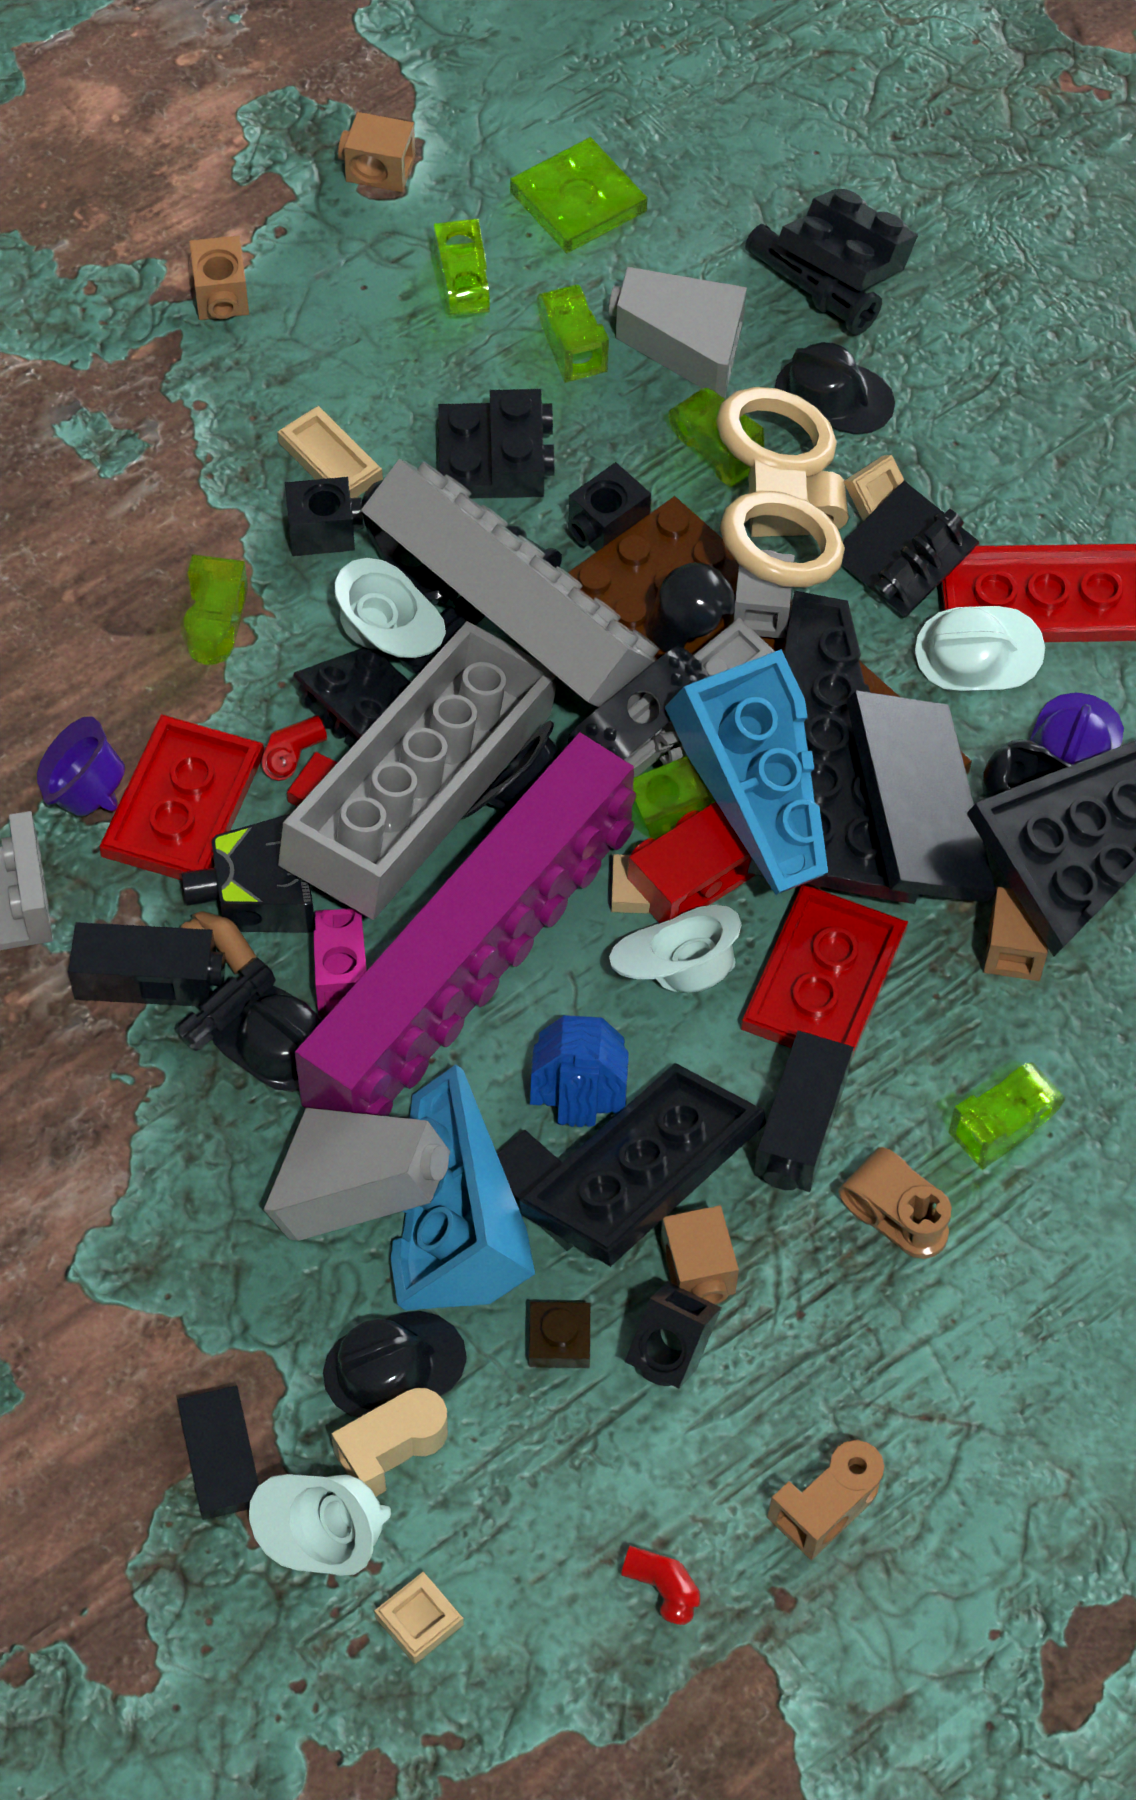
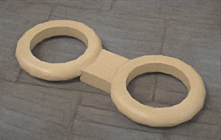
[716,387,845,588]

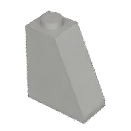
[609,267,747,398]
[264,1108,451,1241]

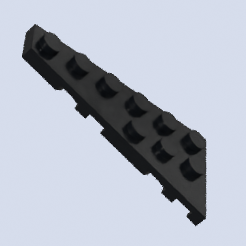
[748,591,918,904]
[966,740,1136,957]

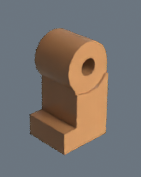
[767,1440,884,1561]

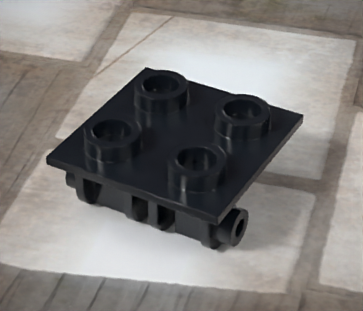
[841,480,979,618]
[293,647,411,748]

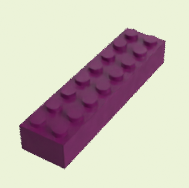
[295,732,636,1116]

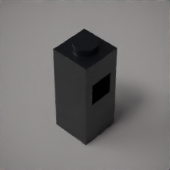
[68,922,226,1007]
[754,1030,854,1192]

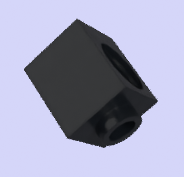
[568,462,651,552]
[285,477,364,556]
[625,1281,722,1389]

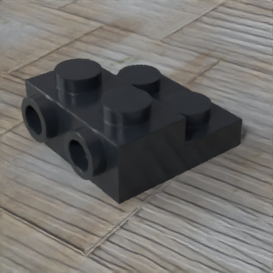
[776,189,918,291]
[438,389,555,499]

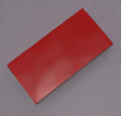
[940,544,1136,642]

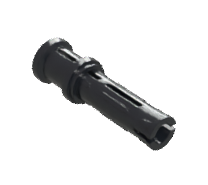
[745,224,882,335]

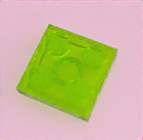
[510,137,648,254]

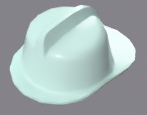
[334,558,446,658]
[915,606,1045,691]
[609,905,742,993]
[249,1474,391,1576]

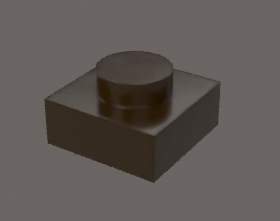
[529,1302,591,1368]

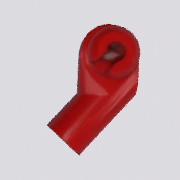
[261,715,327,781]
[621,1546,700,1625]

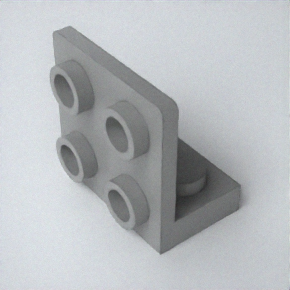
[0,811,53,950]

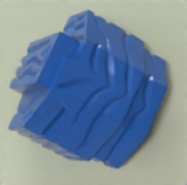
[530,1015,629,1127]

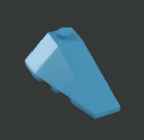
[665,649,828,895]
[391,1065,535,1310]

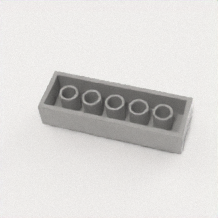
[361,458,660,709]
[278,621,558,920]

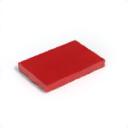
[99,714,264,881]
[741,884,908,1061]

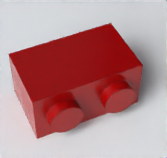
[627,801,755,923]

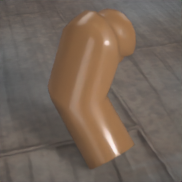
[180,911,258,975]

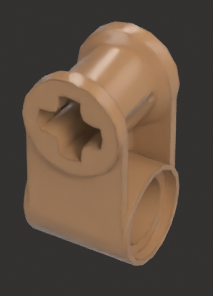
[838,1147,952,1259]

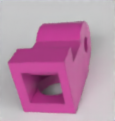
[314,908,367,1018]

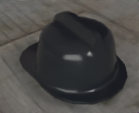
[775,342,895,434]
[461,720,562,819]
[211,986,323,1092]
[323,1311,467,1418]

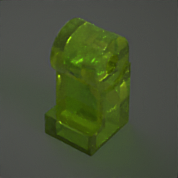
[434,219,490,317]
[537,284,609,383]
[668,387,764,487]
[184,554,248,665]
[633,756,715,839]
[948,1062,1065,1170]

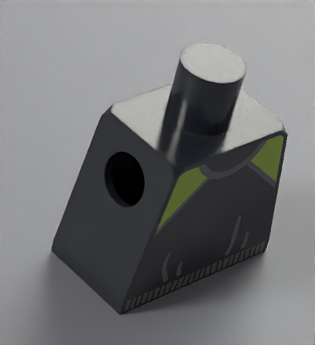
[182,813,316,933]

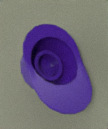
[1030,692,1124,765]
[37,716,125,817]

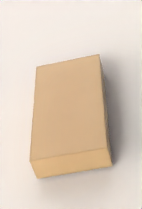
[277,406,383,498]

